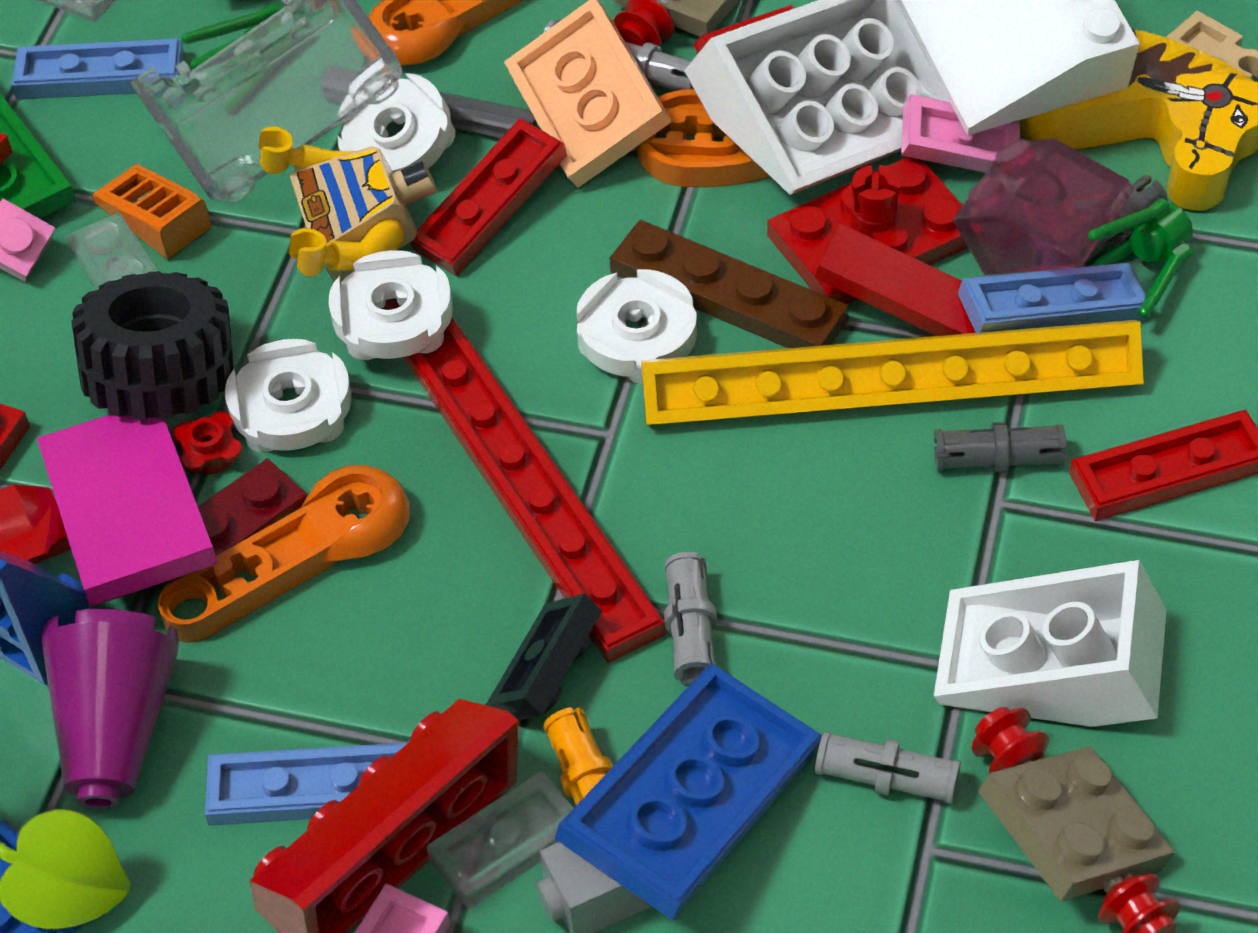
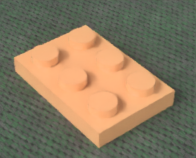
[504,0,672,188]

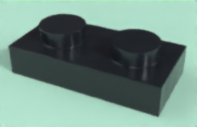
[486,593,602,720]

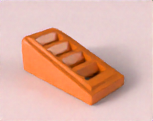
[92,164,212,259]

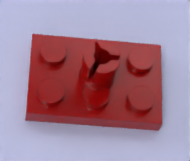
[767,157,982,304]

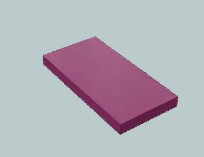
[37,414,218,607]

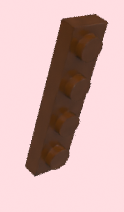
[610,219,849,348]

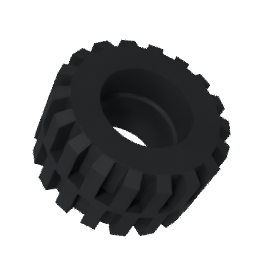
[71,271,234,420]

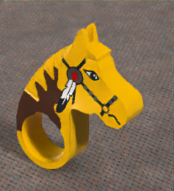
[1020,29,1258,211]

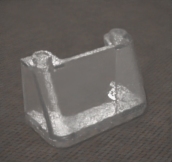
[129,0,402,203]

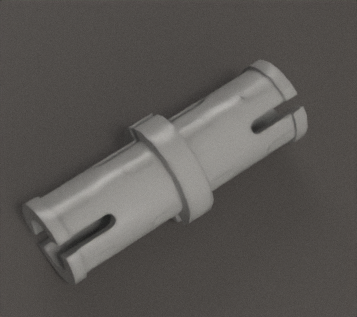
[664,551,717,685]
[815,731,961,804]

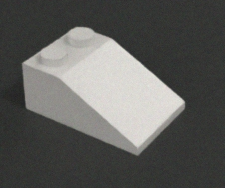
[934,560,1167,727]

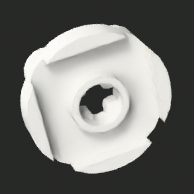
[337,73,455,172]
[329,250,453,360]
[577,270,697,384]
[225,339,352,453]

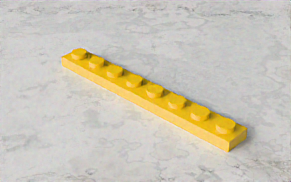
[641,320,1144,425]

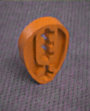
[637,89,769,187]

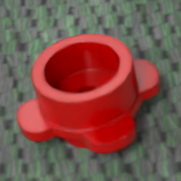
[173,412,242,475]

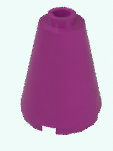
[41,609,179,808]

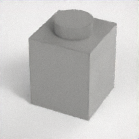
[535,842,651,933]

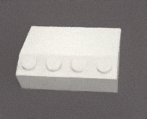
[684,0,949,195]
[897,0,1140,136]

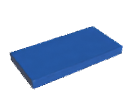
[554,663,822,920]

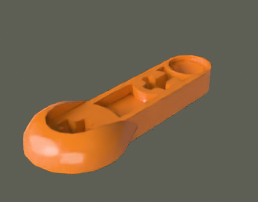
[364,0,523,65]
[158,465,410,642]

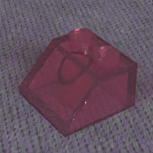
[953,138,1134,275]

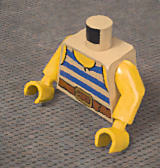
[258,126,438,283]

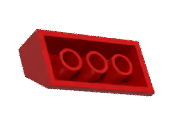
[249,699,518,933]

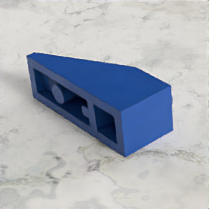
[0,550,90,685]

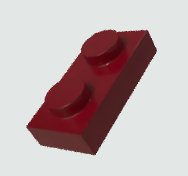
[198,458,307,556]

